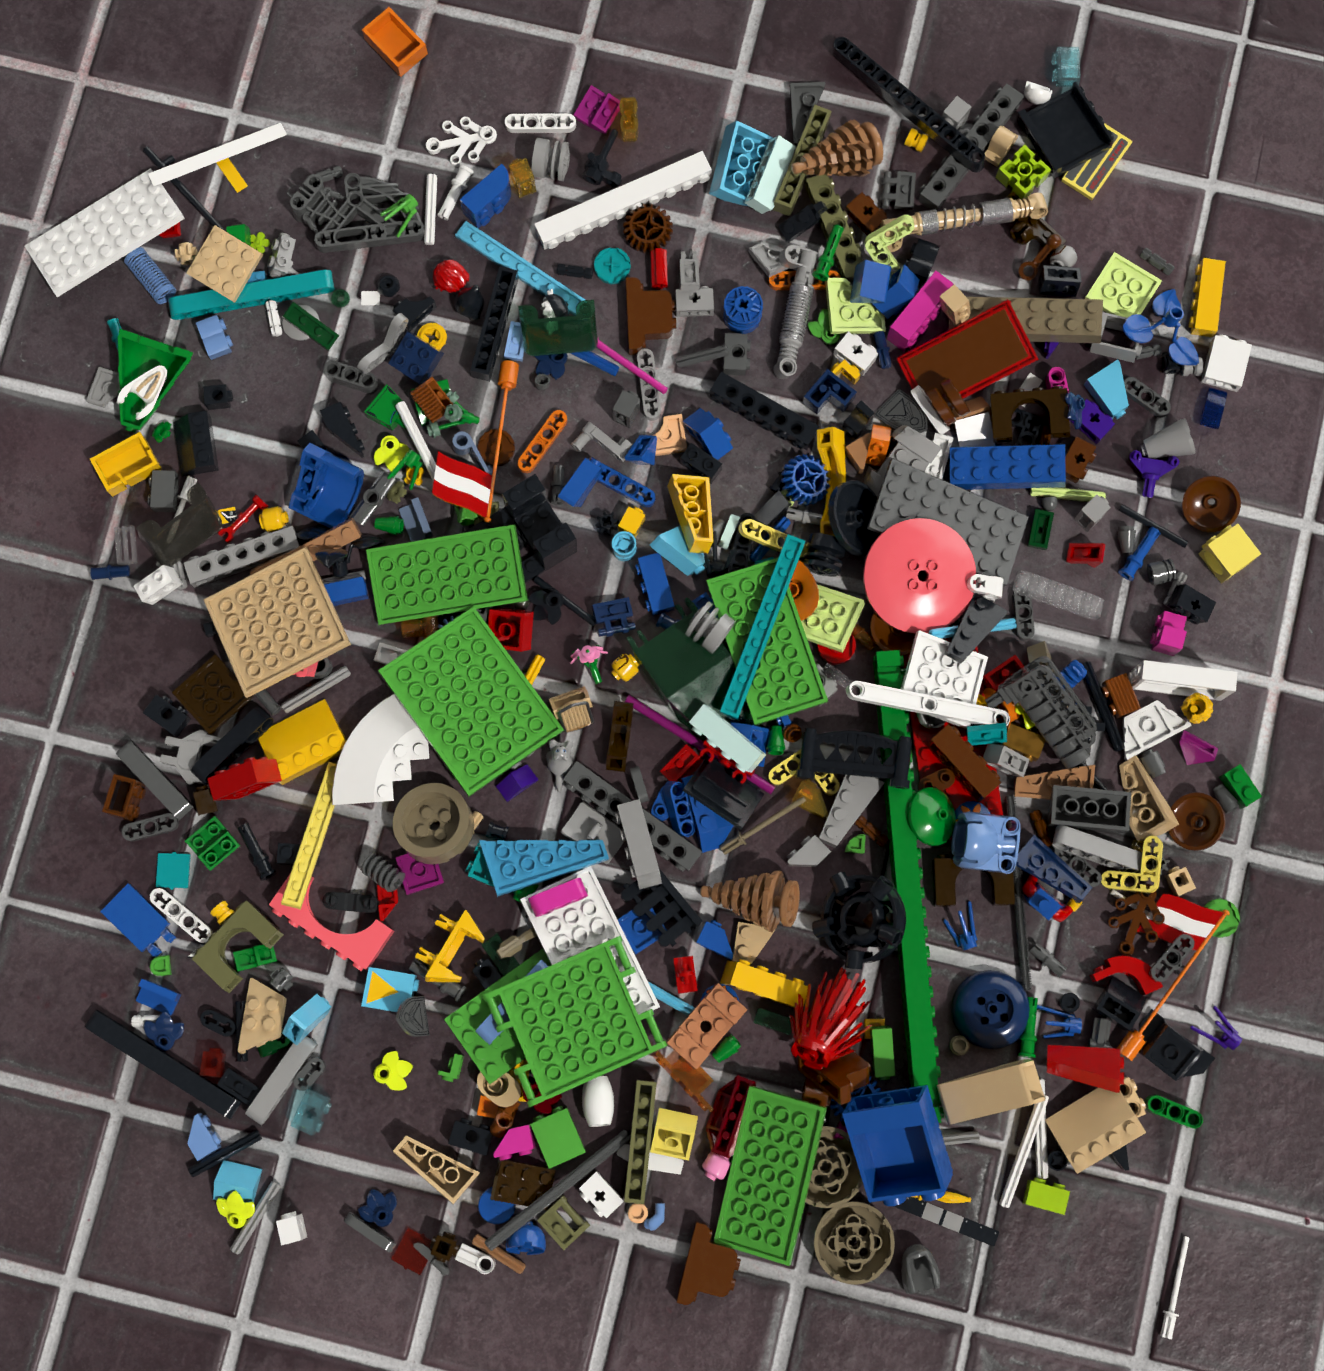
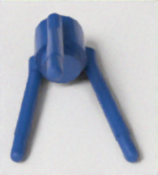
[943,901,978,951]
[1037,1005,1082,1039]

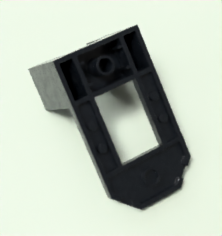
[463,474,577,610]

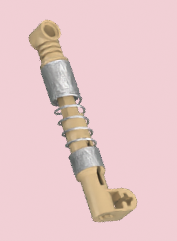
[880,193,1048,252]

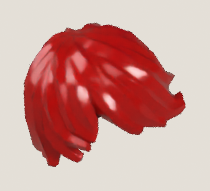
[433,260,470,293]

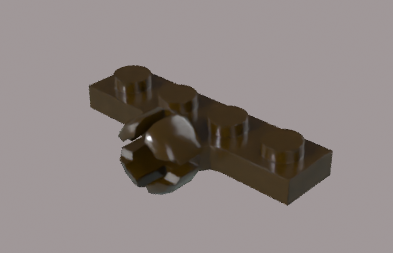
[1005,192,1066,254]

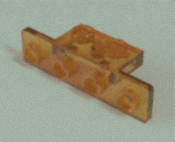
[656,1052,714,1112]

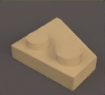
[732,922,775,964]

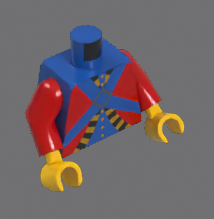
[1023,874,1082,922]

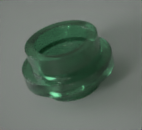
[331,289,350,308]

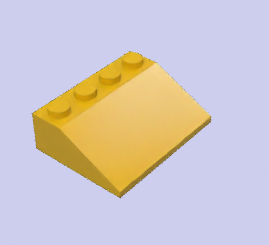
[258,699,347,785]

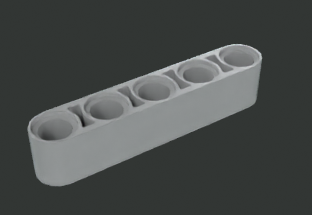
[1052,825,1142,873]
[245,1036,318,1126]

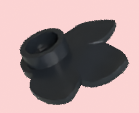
[528,590,564,625]

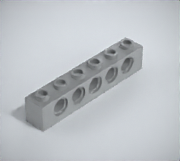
[184,525,301,588]

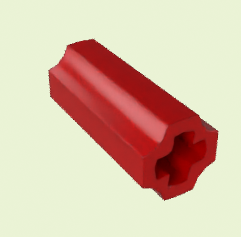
[651,248,668,289]

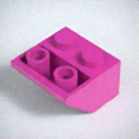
[494,1124,536,1161]

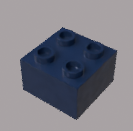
[388,332,444,384]

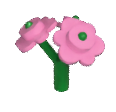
[570,645,608,684]

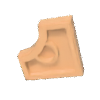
[652,414,687,456]

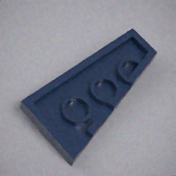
[1016,835,1093,903]

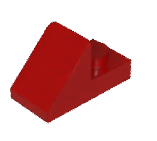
[1067,543,1105,568]

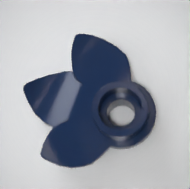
[533,346,568,380]
[1065,392,1085,429]
[144,1011,184,1051]
[358,1189,397,1227]

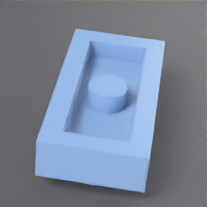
[504,321,530,362]

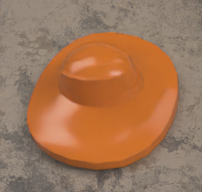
[789,560,819,621]

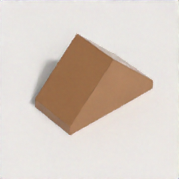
[845,433,871,474]

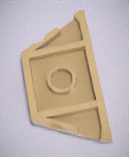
[238,978,287,1054]

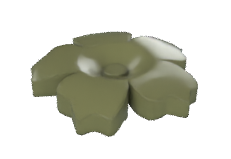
[387,481,407,504]

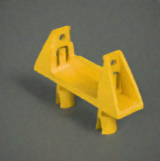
[415,910,485,982]

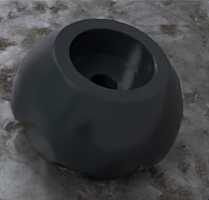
[377,274,400,297]

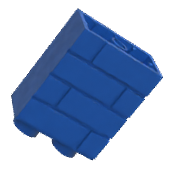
[842,1085,953,1206]

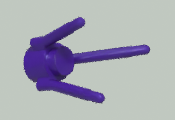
[1190,1006,1242,1050]

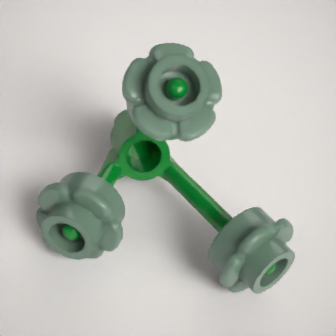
[426,390,480,439]

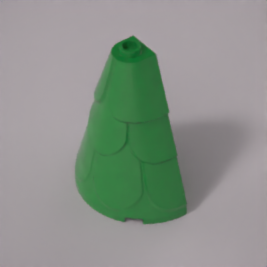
[118,329,193,433]

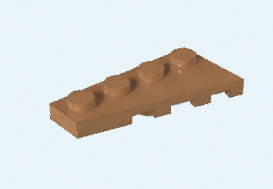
[1014,764,1095,800]

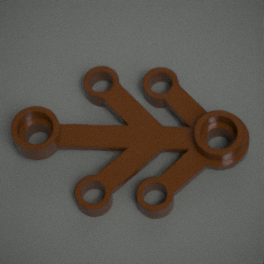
[1108,884,1165,956]

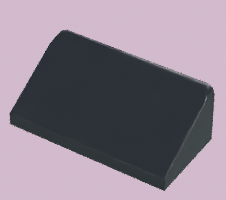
[754,490,792,526]

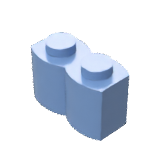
[196,315,233,360]

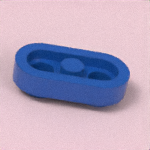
[651,786,677,822]

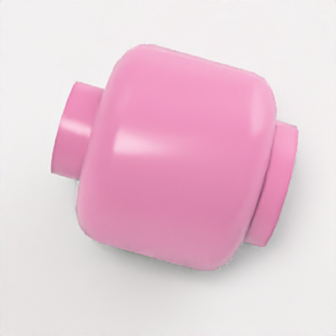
[702,1152,732,1181]

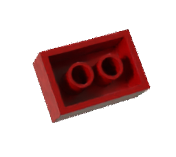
[207,757,282,801]

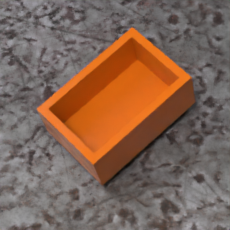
[362,7,428,77]

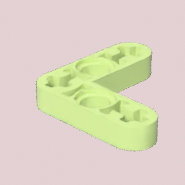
[865,215,915,280]

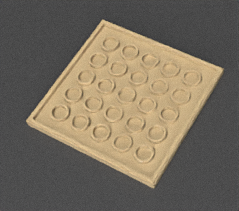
[204,547,351,698]

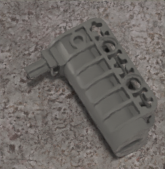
[985,656,1097,769]

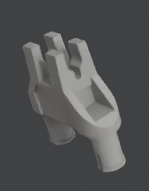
[160,730,223,786]

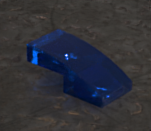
[1200,387,1227,429]

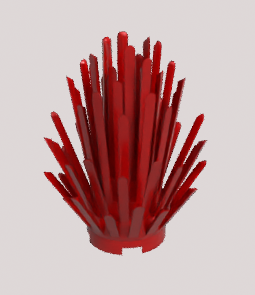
[790,967,872,1070]

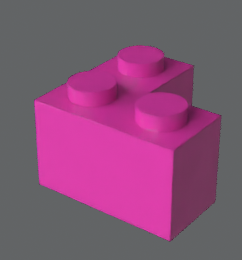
[1150,611,1187,656]

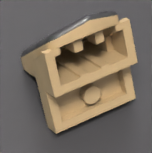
[549,686,594,733]

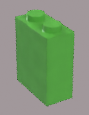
[530,1106,586,1169]

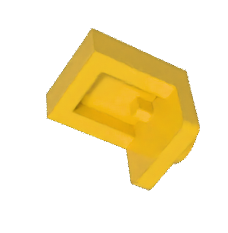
[831,359,861,385]

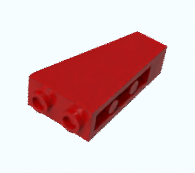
[1047,1045,1124,1093]

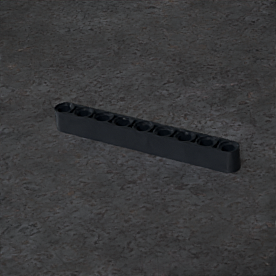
[84,1009,242,1119]

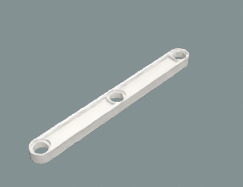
[846,681,1010,726]

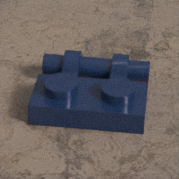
[591,597,636,637]

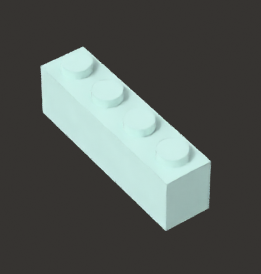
[744,135,796,214]
[689,704,766,773]

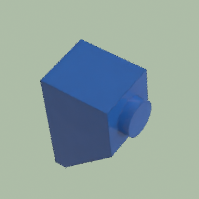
[696,920,733,960]

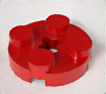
[817,634,856,665]

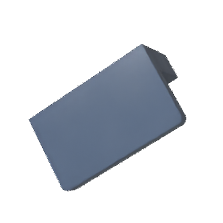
[399,497,433,542]

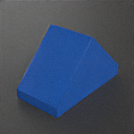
[625,435,657,465]

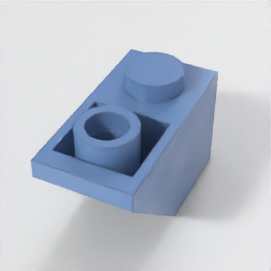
[187,1113,222,1161]

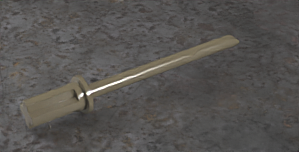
[719,797,806,855]

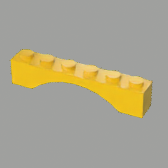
[817,427,846,536]

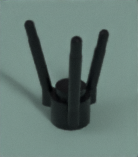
[704,531,735,579]

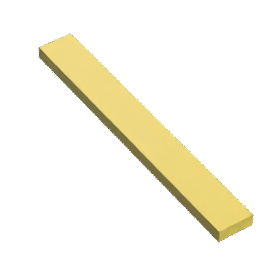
[281,762,337,910]

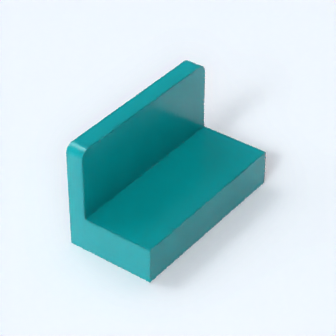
[966,723,1007,746]

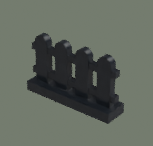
[621,868,703,947]

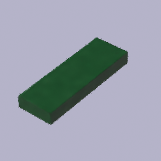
[282,302,339,351]

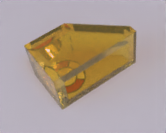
[791,780,828,820]

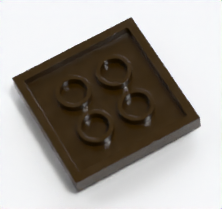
[172,654,254,735]

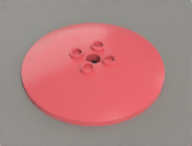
[863,518,976,634]

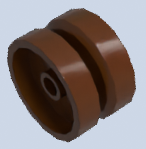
[926,377,971,426]

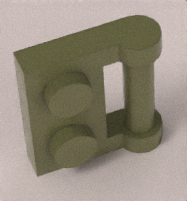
[537,1195,590,1250]

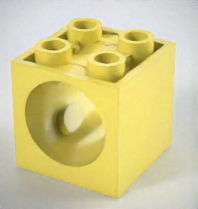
[1198,524,1261,584]

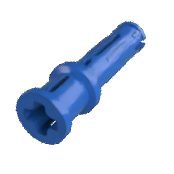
[1118,527,1161,581]

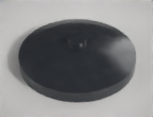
[828,480,880,556]

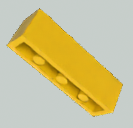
[1189,258,1226,338]

